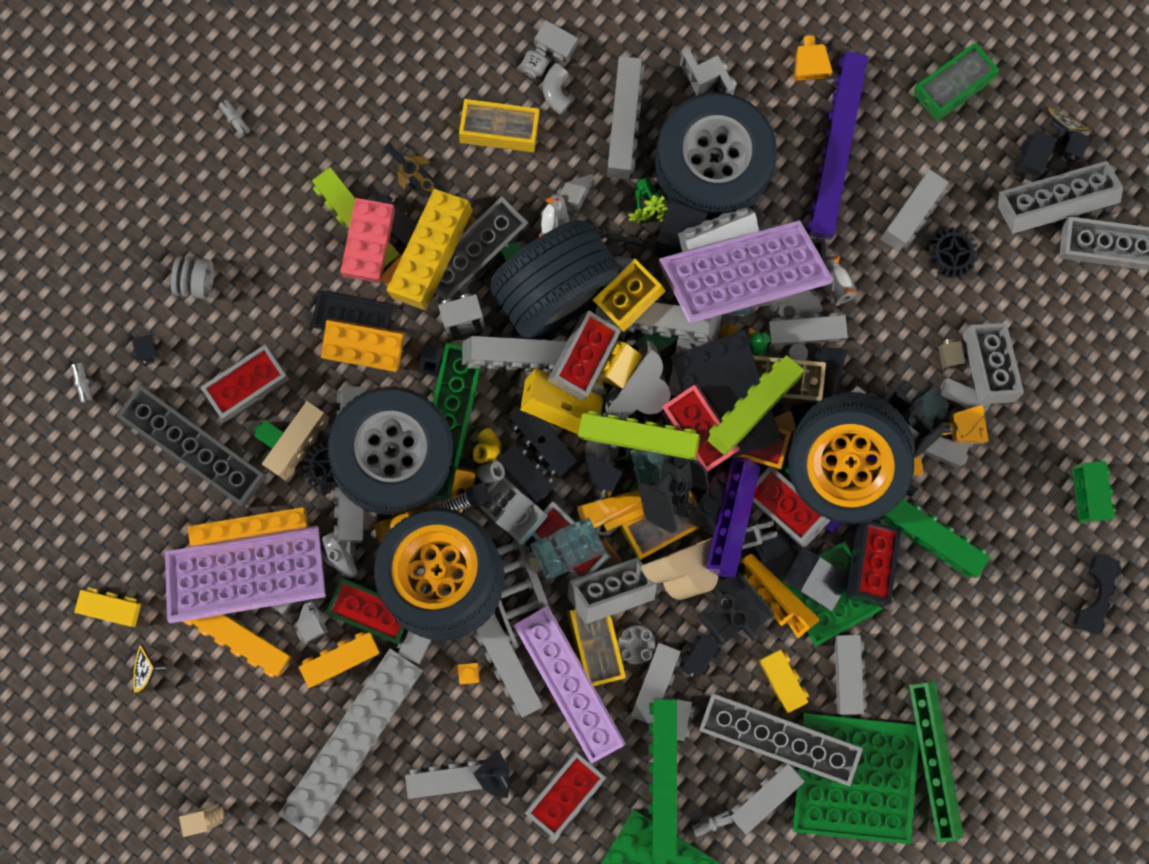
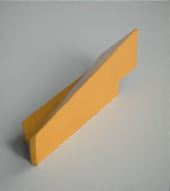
[577,485,655,532]
[742,554,819,638]

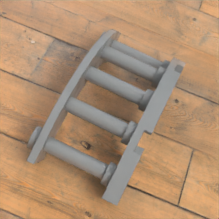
[497,539,550,648]

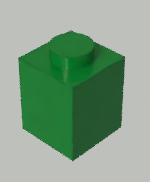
[254,420,283,449]

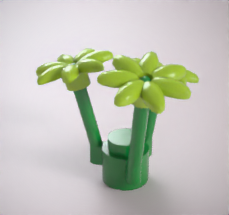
[628,178,668,223]

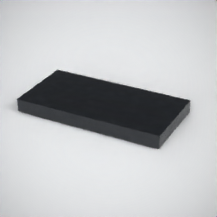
[311,290,393,331]

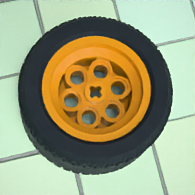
[788,392,915,524]
[374,508,505,641]

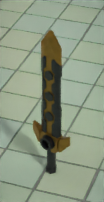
[384,143,476,233]

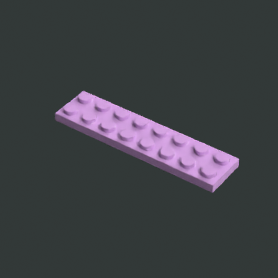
[514,606,626,764]

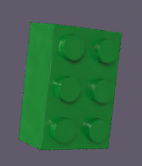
[1072,461,1116,524]

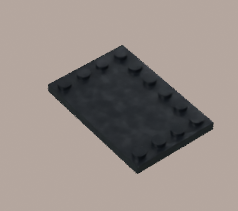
[671,330,783,460]

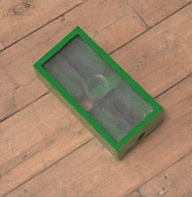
[913,42,999,122]

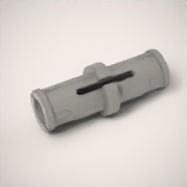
[218,100,250,137]
[71,363,93,403]
[692,811,733,837]

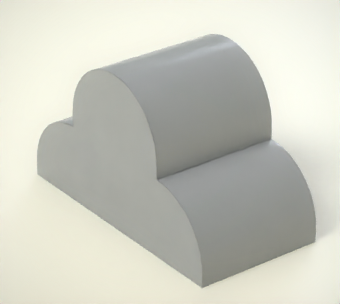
[603,339,670,416]

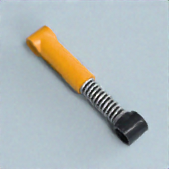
[373,483,491,543]

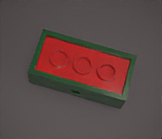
[326,578,406,644]

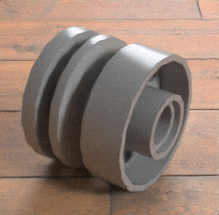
[171,255,214,300]

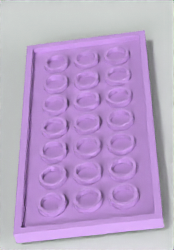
[659,220,833,324]
[165,526,326,623]

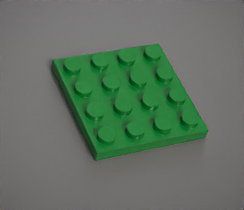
[778,541,883,647]

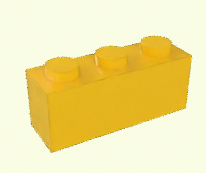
[74,587,141,627]
[759,650,809,713]

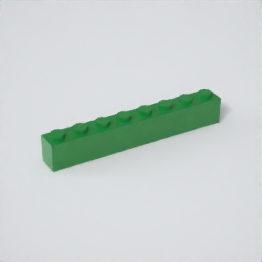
[909,680,964,843]
[648,698,677,861]

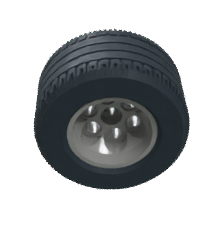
[655,92,777,220]
[490,220,621,339]
[328,386,453,515]

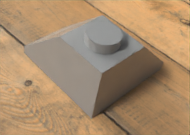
[557,174,594,214]
[296,599,328,643]

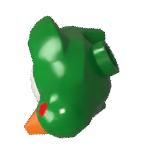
[746,328,770,357]

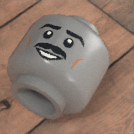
[521,49,549,78]

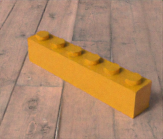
[188,507,309,547]
[182,614,292,678]

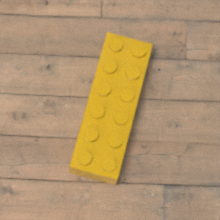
[387,189,473,311]

